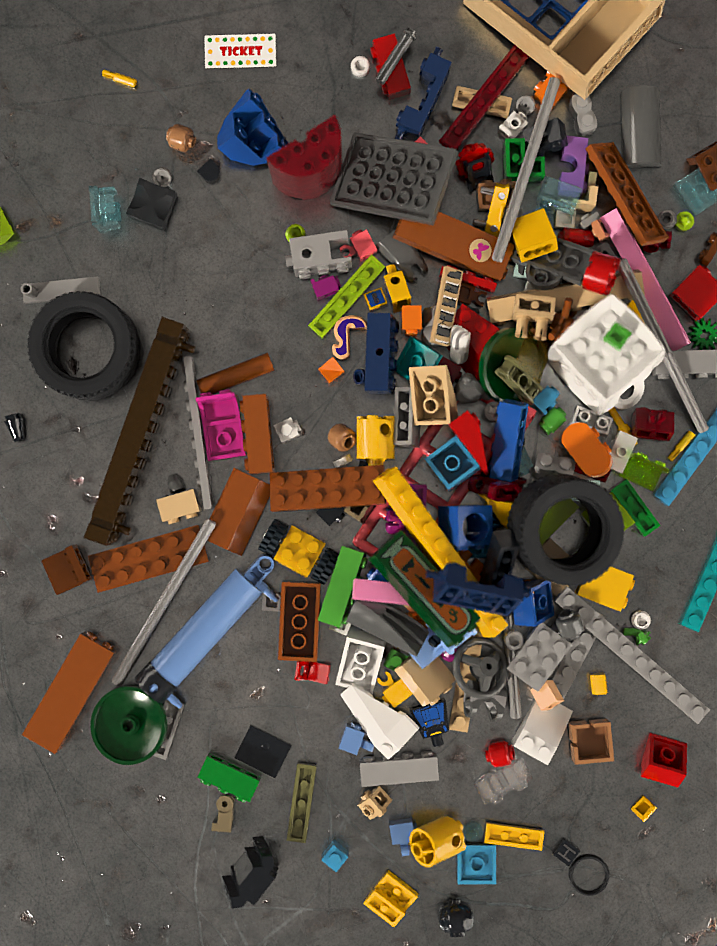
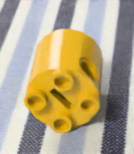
[357,415,395,466]
[409,816,466,867]

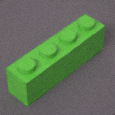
[318,546,368,628]

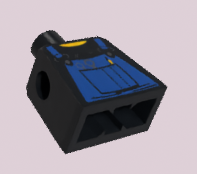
[409,698,449,747]

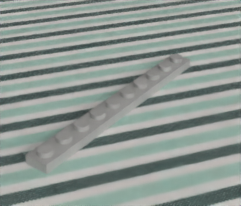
[554,586,710,724]

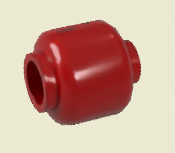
[485,741,515,768]

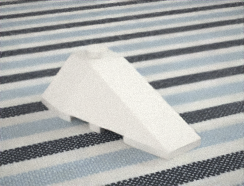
[341,683,420,759]

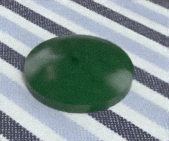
[479,327,544,403]
[90,686,168,765]

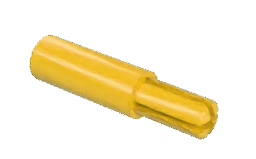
[102,69,137,88]
[668,430,696,462]

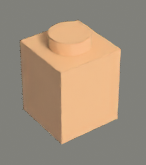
[530,680,564,710]

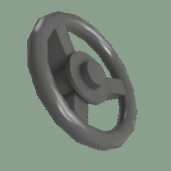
[453,637,509,699]

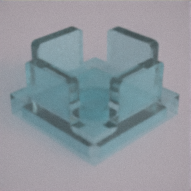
[89,185,122,233]

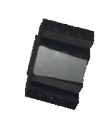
[222,836,278,909]

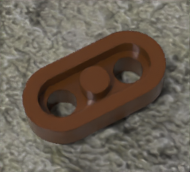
[698,232,717,267]

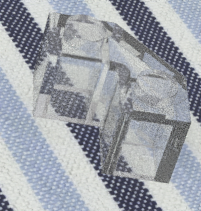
[474,758,533,804]

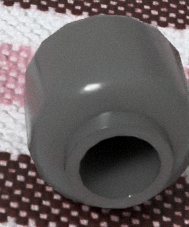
[556,609,584,640]

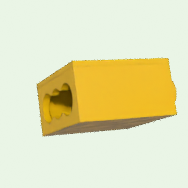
[511,208,558,263]

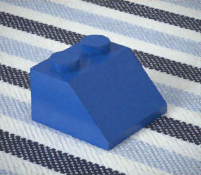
[512,578,555,627]

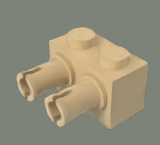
[512,293,556,340]

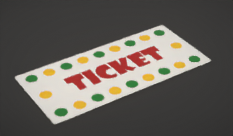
[205,34,276,68]

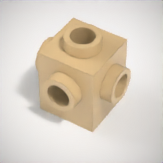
[357,786,392,820]

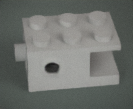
[285,230,352,279]
[506,622,572,692]

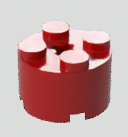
[582,251,621,296]

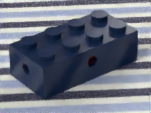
[364,313,399,395]

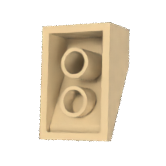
[409,365,458,425]

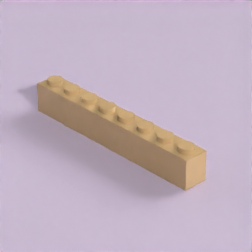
[486,269,645,325]

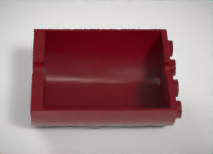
[266,115,342,200]

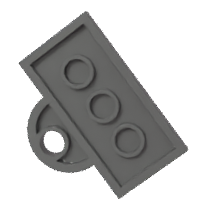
[511,237,598,290]

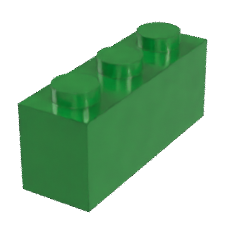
[197,753,261,802]

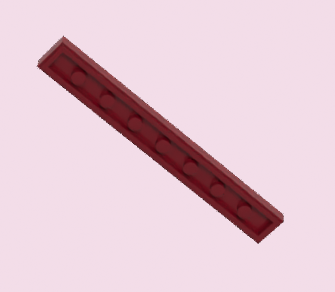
[439,45,530,150]

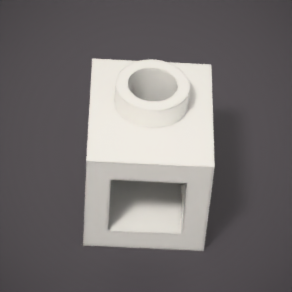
[274,417,301,444]

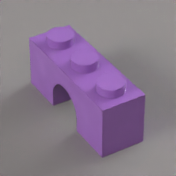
[557,136,589,200]

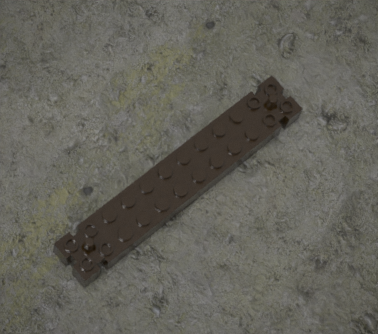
[84,317,196,546]

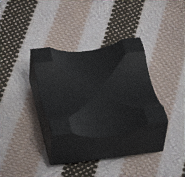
[126,178,177,230]

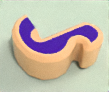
[332,315,367,361]

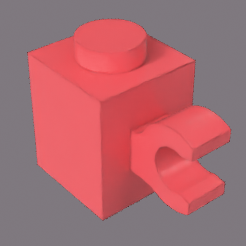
[339,229,377,262]

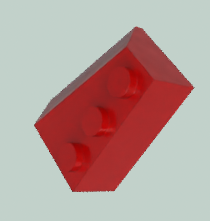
[446,303,501,380]

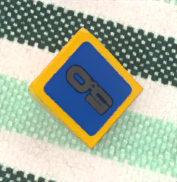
[364,288,388,312]

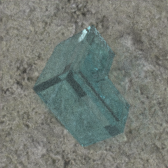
[536,176,582,215]

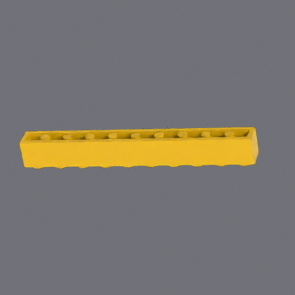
[372,466,508,638]

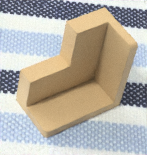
[567,171,598,214]

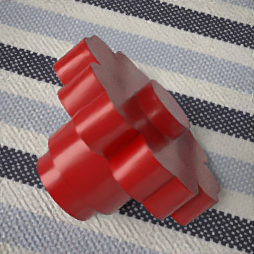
[455,143,495,179]

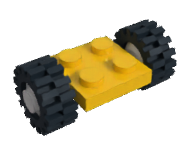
[258,519,339,585]

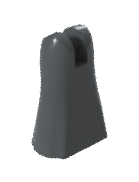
[375,229,429,283]

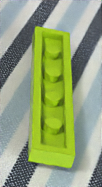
[308,254,386,339]

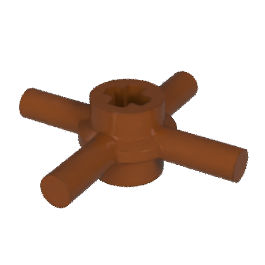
[547,297,577,344]

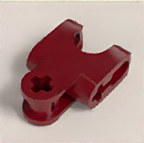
[468,474,527,502]

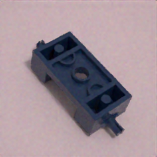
[394,47,452,142]
[426,563,530,616]

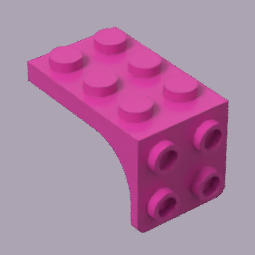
[196,389,246,461]

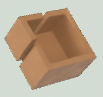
[568,718,614,765]

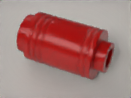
[557,227,594,248]

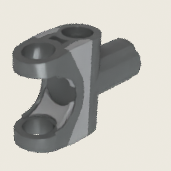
[463,672,507,723]

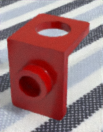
[294,661,330,684]

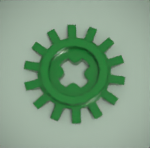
[688,318,717,350]

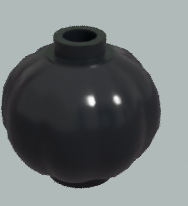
[438,899,474,937]

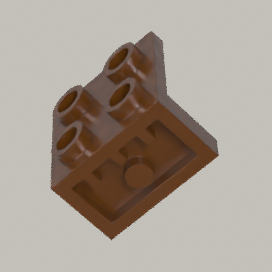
[687,141,717,191]
[41,545,92,595]

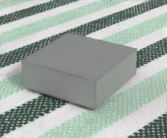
[262,592,281,612]

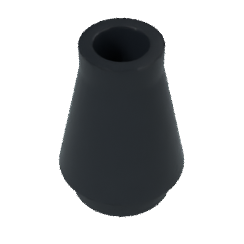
[4,413,25,442]

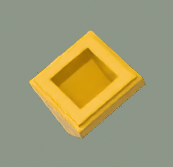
[631,795,657,822]

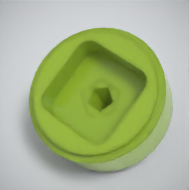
[675,211,694,232]
[285,224,306,242]

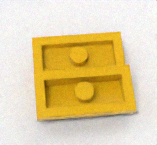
[363,870,419,927]

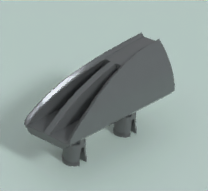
[346,600,429,657]

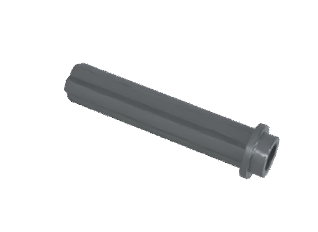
[375,27,417,85]

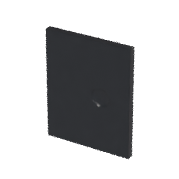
[234,725,292,778]

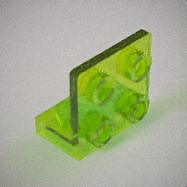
[617,452,670,492]

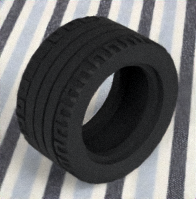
[27,291,141,401]
[506,474,625,586]

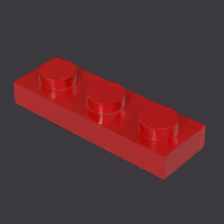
[439,265,497,293]

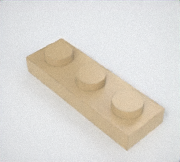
[452,86,512,118]

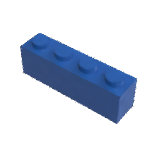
[488,399,529,482]

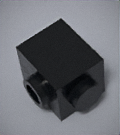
[316,507,346,526]

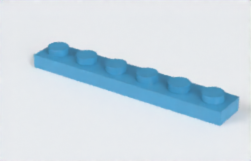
[652,407,717,506]

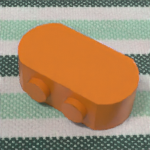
[561,422,613,478]

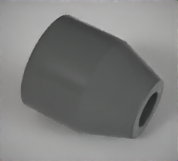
[168,473,185,494]

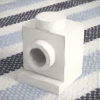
[498,111,528,139]

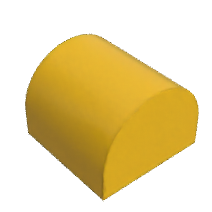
[590,672,608,695]

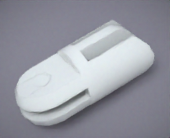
[450,324,471,365]

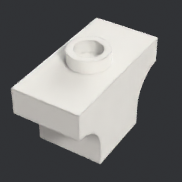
[609,430,638,474]

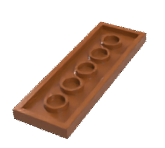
[586,142,669,246]
[270,465,386,512]
[88,525,209,593]

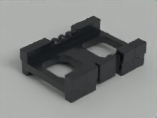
[463,152,494,192]

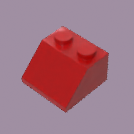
[641,733,687,788]

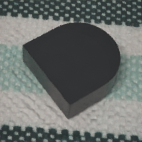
[197,159,220,183]

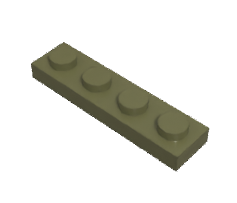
[287,762,317,843]

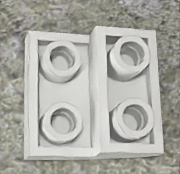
[570,405,613,444]

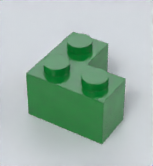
[503,138,545,182]

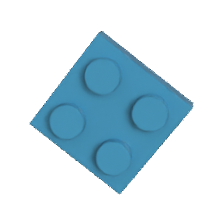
[457,843,496,884]

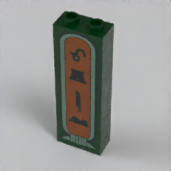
[368,530,480,647]

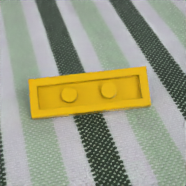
[484,822,544,851]

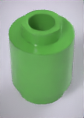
[538,407,567,435]

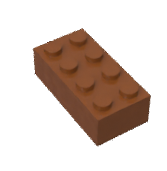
[240,394,275,475]
[278,581,321,662]

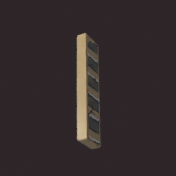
[430,266,463,347]

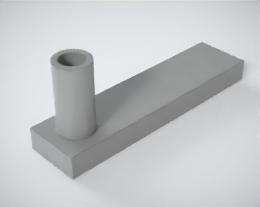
[21,276,101,304]

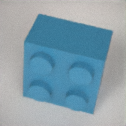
[425,436,480,492]

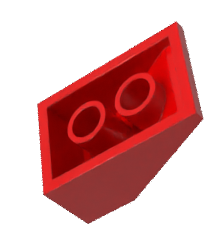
[449,410,489,475]

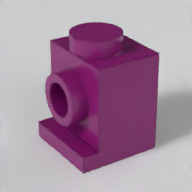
[310,274,341,301]

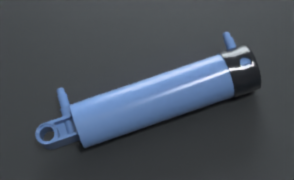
[135,553,279,708]

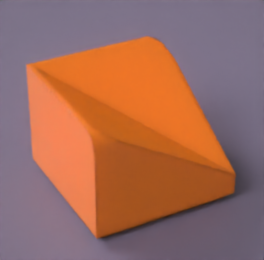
[318,357,345,384]

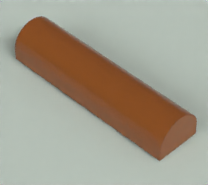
[196,352,275,394]

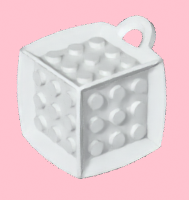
[548,294,665,415]

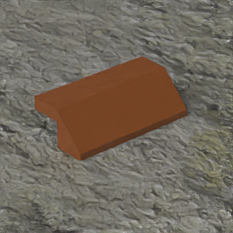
[207,468,270,556]

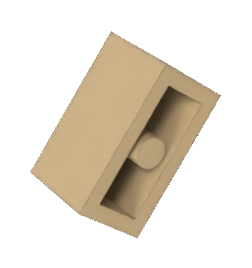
[156,489,202,524]

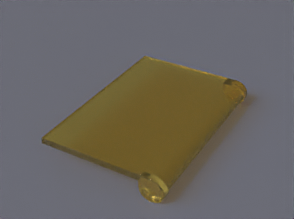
[516,322,554,384]

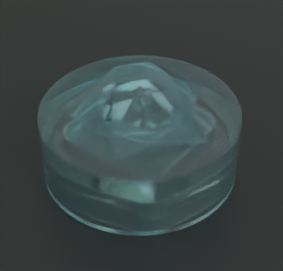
[463,821,483,842]

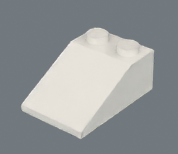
[335,625,386,694]
[511,700,573,765]

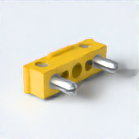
[473,183,510,237]

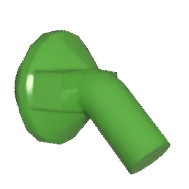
[623,628,651,646]

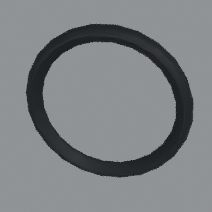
[569,855,610,896]

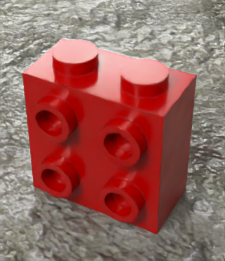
[669,265,717,321]

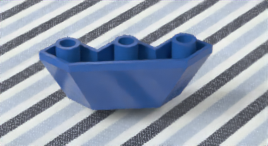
[217,89,289,166]

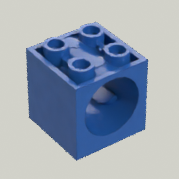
[438,505,493,550]

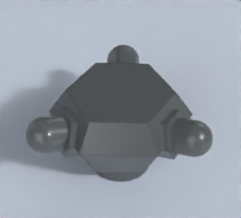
[453,373,491,404]

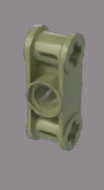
[495,355,543,405]

